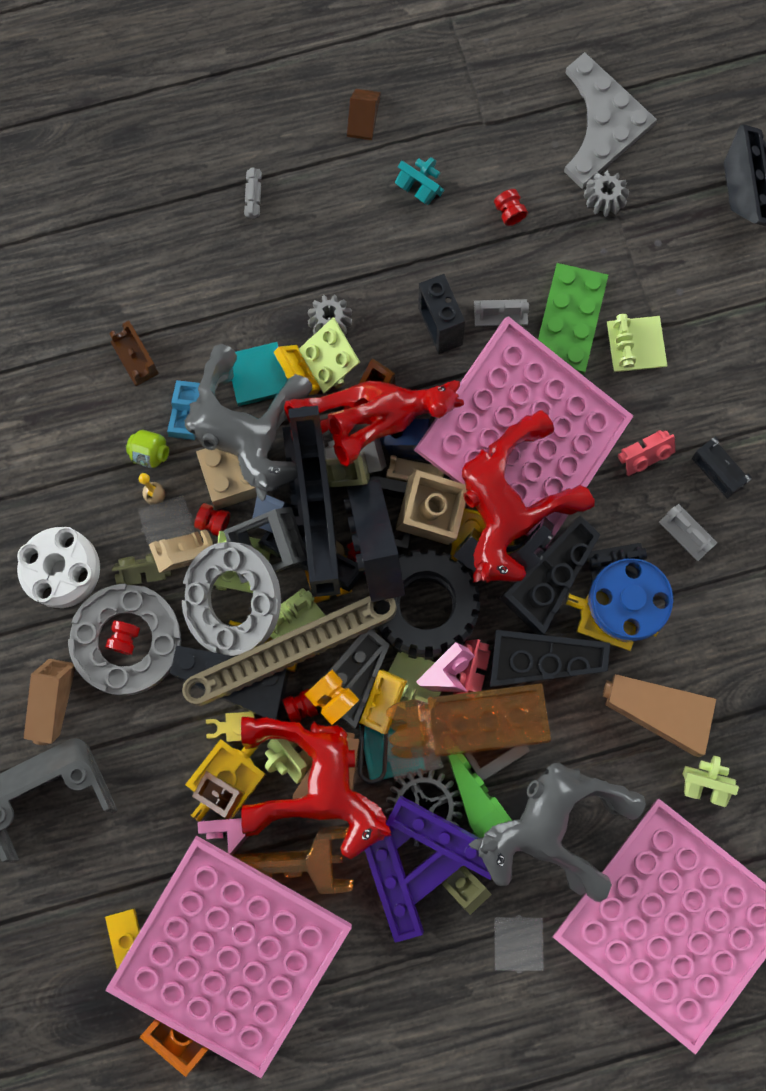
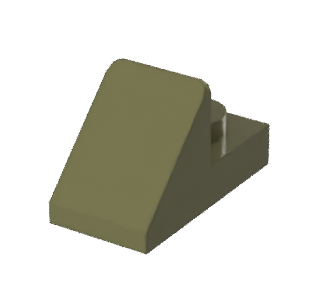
[326,452,370,487]
[441,866,492,915]

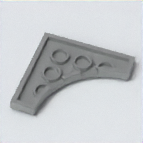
[564,52,657,189]

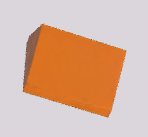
[140,1019,209,1077]

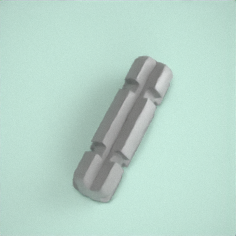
[244,168,262,219]

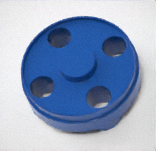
[587,559,673,643]

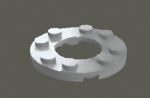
[182,542,281,656]
[68,584,181,696]

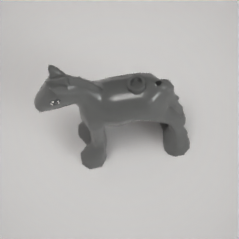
[184,344,312,502]
[468,763,646,902]

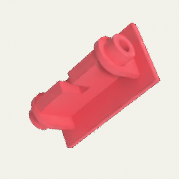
[618,430,675,476]
[453,639,491,699]

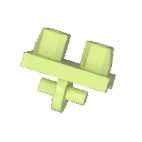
[265,739,313,784]
[683,756,739,807]

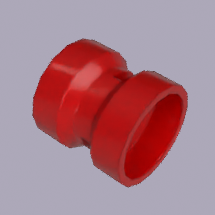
[494,189,528,226]
[194,503,230,537]
[105,620,140,655]
[282,689,319,722]

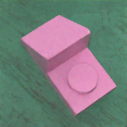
[416,642,475,692]
[198,818,248,855]

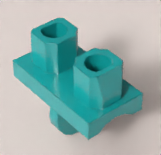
[395,157,444,205]

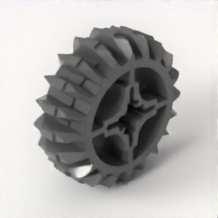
[385,768,463,847]

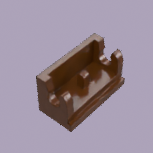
[110,320,159,386]

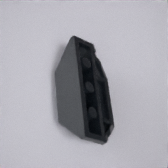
[724,124,766,226]

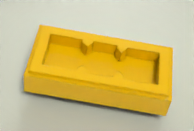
[274,345,321,395]
[359,670,407,734]
[105,909,140,969]

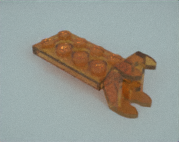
[386,684,551,759]
[232,827,354,894]

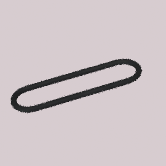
[358,697,388,784]

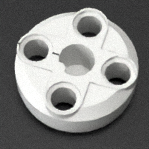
[17,527,100,608]

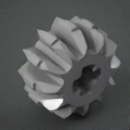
[584,170,629,217]
[308,294,352,335]

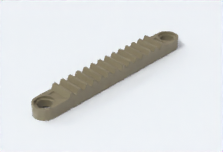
[182,596,397,706]

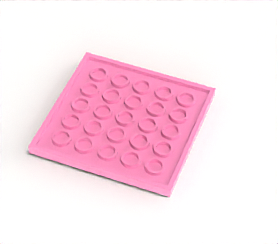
[414,316,633,548]
[552,799,766,1054]
[105,835,352,1078]

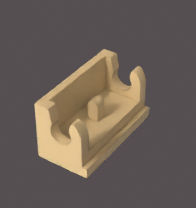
[386,455,444,482]
[149,530,213,573]

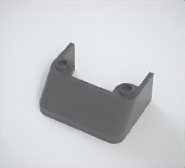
[0,738,118,863]

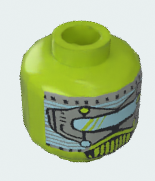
[126,430,169,468]

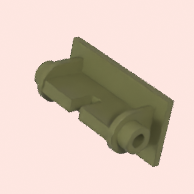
[112,553,172,585]

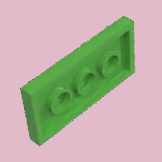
[538,263,608,375]

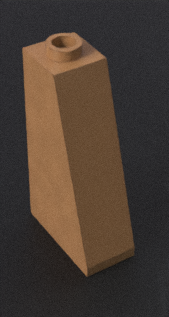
[603,674,716,757]

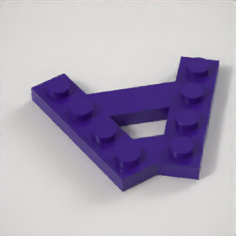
[365,795,491,943]

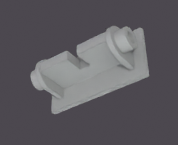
[474,299,529,326]
[659,504,717,561]

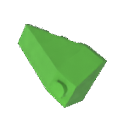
[443,735,512,838]

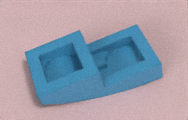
[167,380,200,440]

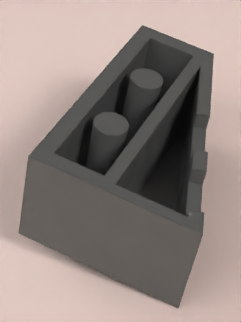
[322,629,389,729]

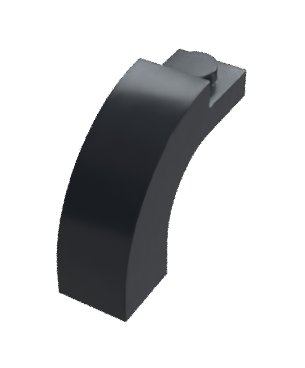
[453,517,554,572]

